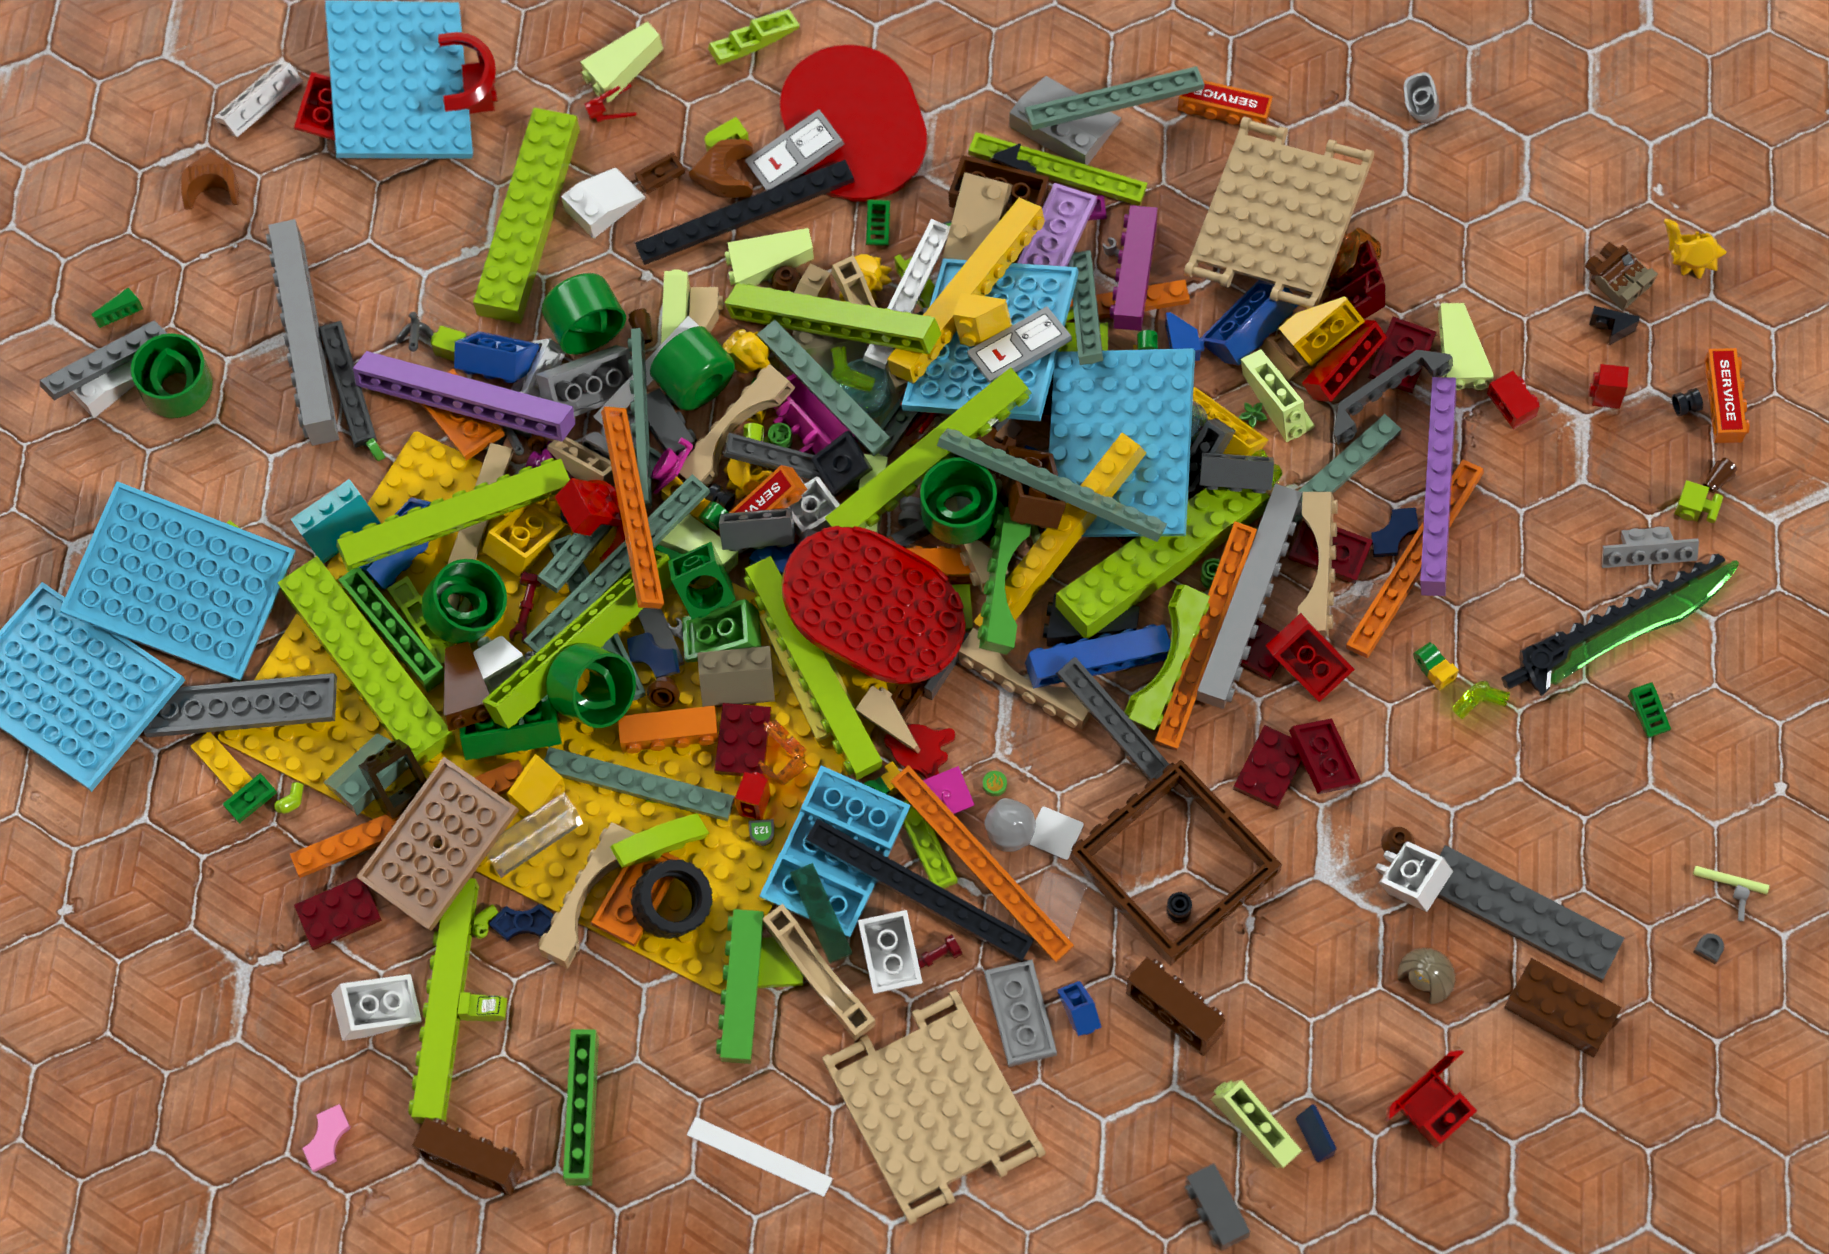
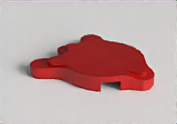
[884,724,956,779]

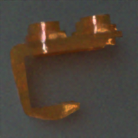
[1327,228,1381,282]
[759,719,808,785]

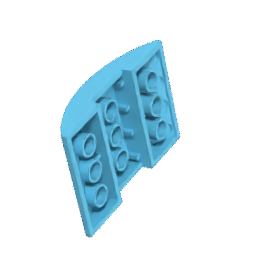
[759,765,911,938]

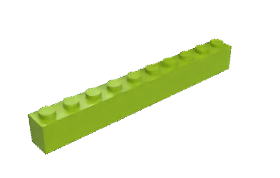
[725,283,941,354]
[825,367,1032,528]
[336,458,570,571]
[482,550,672,729]
[743,556,882,780]
[409,878,479,1124]

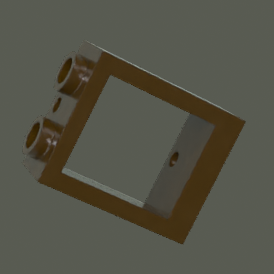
[358,739,427,819]

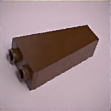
[444,641,492,731]

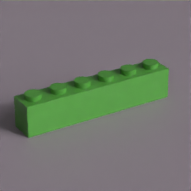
[338,567,444,692]
[716,909,764,1064]
[563,1029,599,1186]

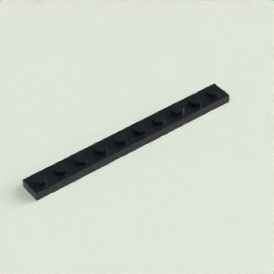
[635,160,855,265]
[805,818,1034,962]

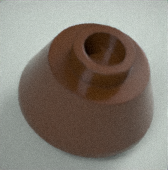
[771,266,802,293]
[647,676,680,708]
[1381,827,1415,854]

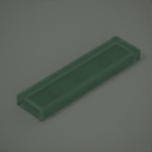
[790,863,853,964]

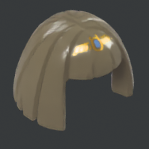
[1397,947,1456,1004]

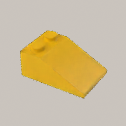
[1279,296,1365,366]
[483,502,568,578]

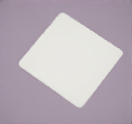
[1029,806,1084,860]

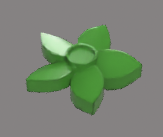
[1239,402,1267,428]

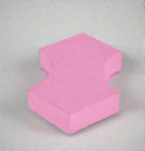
[302,1104,350,1173]

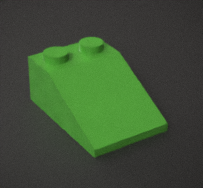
[682,599,762,662]

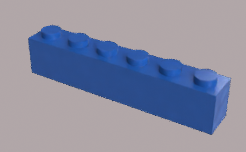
[1025,624,1171,689]

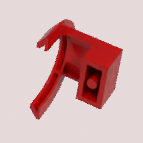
[438,32,498,114]
[555,478,625,563]
[1385,1050,1477,1149]

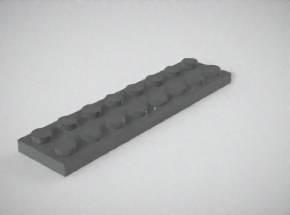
[144,673,337,738]
[1437,845,1625,983]

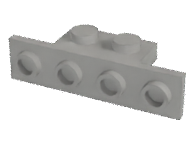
[1601,526,1699,568]

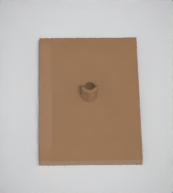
[356,757,519,931]

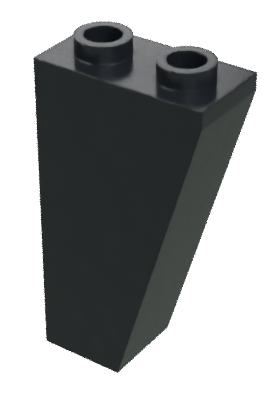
[1043,594,1140,647]

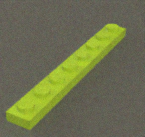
[968,132,1147,206]

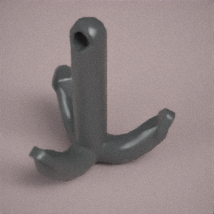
[396,312,434,352]
[496,425,532,455]

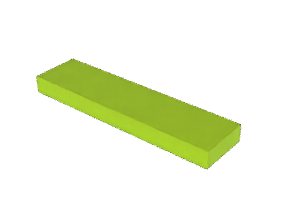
[903,800,958,889]

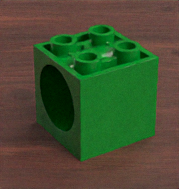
[668,542,736,620]

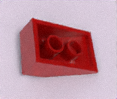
[294,72,335,141]
[1266,613,1355,702]

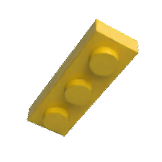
[190,732,252,795]

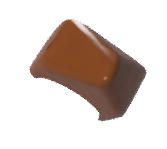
[689,139,753,198]
[181,151,239,210]

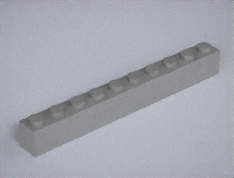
[1196,484,1302,709]

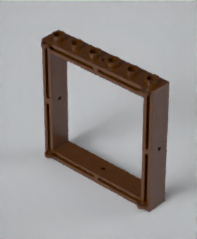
[1071,760,1282,966]

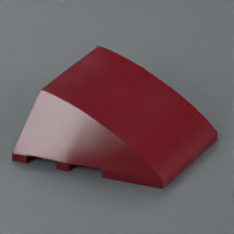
[1322,240,1385,319]

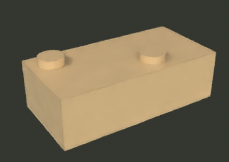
[941,172,1012,262]

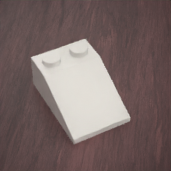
[561,167,645,239]
[69,360,135,418]
[858,910,923,994]
[332,974,422,1041]

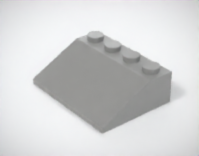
[1009,76,1121,165]

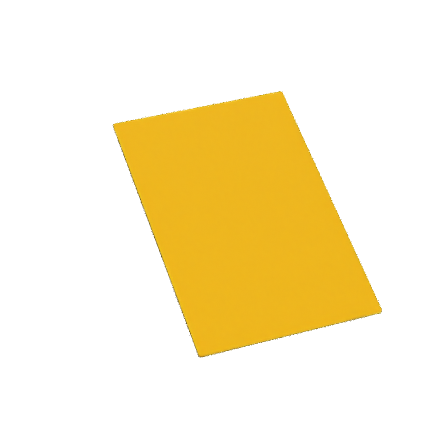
[218,432,899,995]

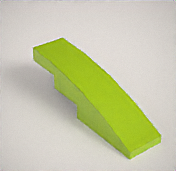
[708,9,800,65]
[387,576,454,665]
[610,813,709,868]

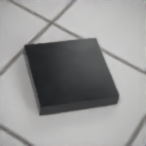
[811,431,873,497]

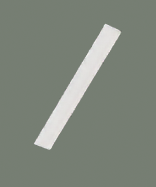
[593,316,699,426]
[687,1117,833,1196]

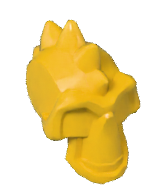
[1664,219,1726,279]
[839,253,892,302]
[723,329,771,373]
[723,458,773,500]

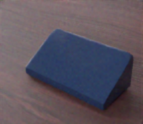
[1296,1104,1337,1162]

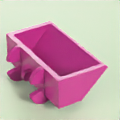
[773,374,858,454]

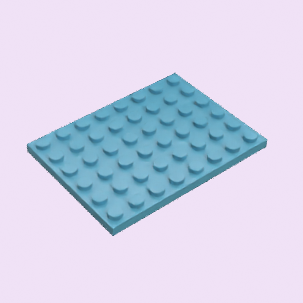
[325,0,473,159]
[902,259,1079,421]
[1044,348,1195,537]
[59,481,296,682]
[0,582,185,792]

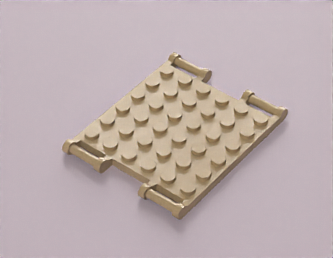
[1184,117,1374,309]
[822,989,1046,1225]

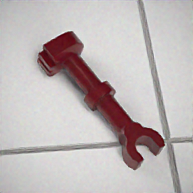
[509,572,542,644]
[918,934,963,969]

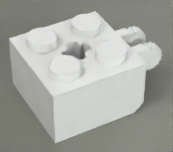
[788,476,840,537]
[1375,842,1453,912]

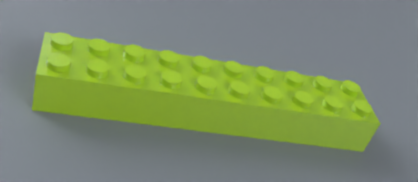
[473,108,580,324]
[1055,487,1270,639]
[277,556,456,767]

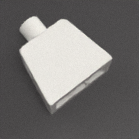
[473,636,526,694]

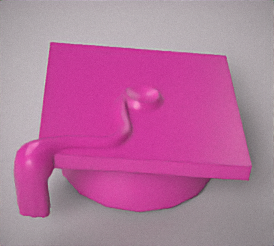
[651,437,693,494]
[923,766,975,814]

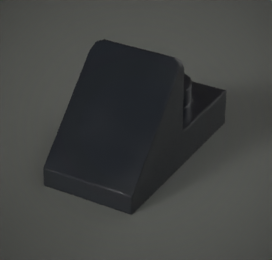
[988,144,1037,173]
[1589,306,1640,345]

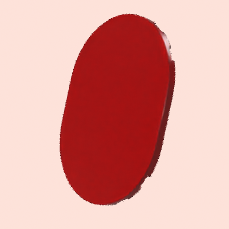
[780,45,927,202]
[782,526,966,684]

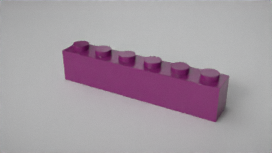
[1110,205,1158,331]

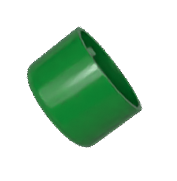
[542,273,626,355]
[650,326,735,411]
[131,333,213,418]
[920,457,997,545]
[421,559,507,644]
[546,643,636,728]

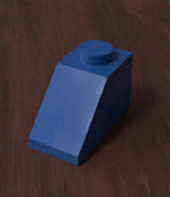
[1165,312,1204,361]
[1057,981,1102,1036]

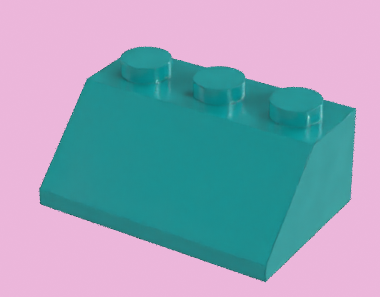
[291,479,381,563]

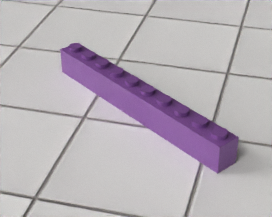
[353,351,575,442]
[1420,377,1457,596]

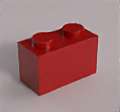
[1588,364,1629,409]
[1487,371,1540,429]
[735,772,771,820]

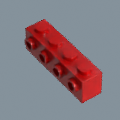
[1302,319,1387,402]

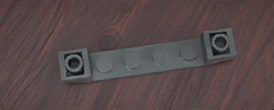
[1334,350,1453,445]

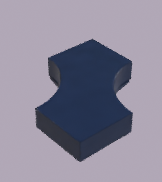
[1371,507,1419,558]
[627,632,680,678]
[489,903,554,942]

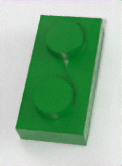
[223,773,277,824]

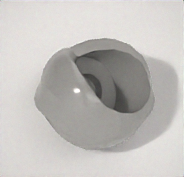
[985,798,1036,852]

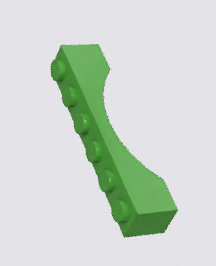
[977,507,1031,655]

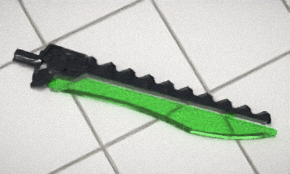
[1501,554,1739,696]

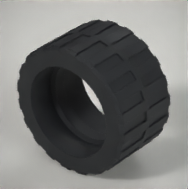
[631,859,713,939]

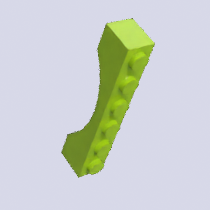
[1124,584,1210,730]

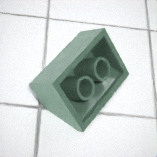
[324,733,409,815]

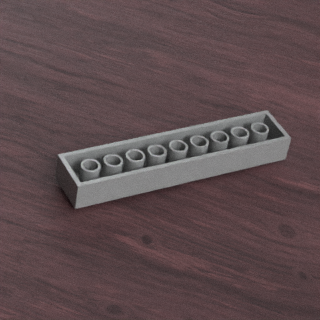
[266,219,340,446]

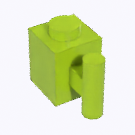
[1674,480,1723,523]

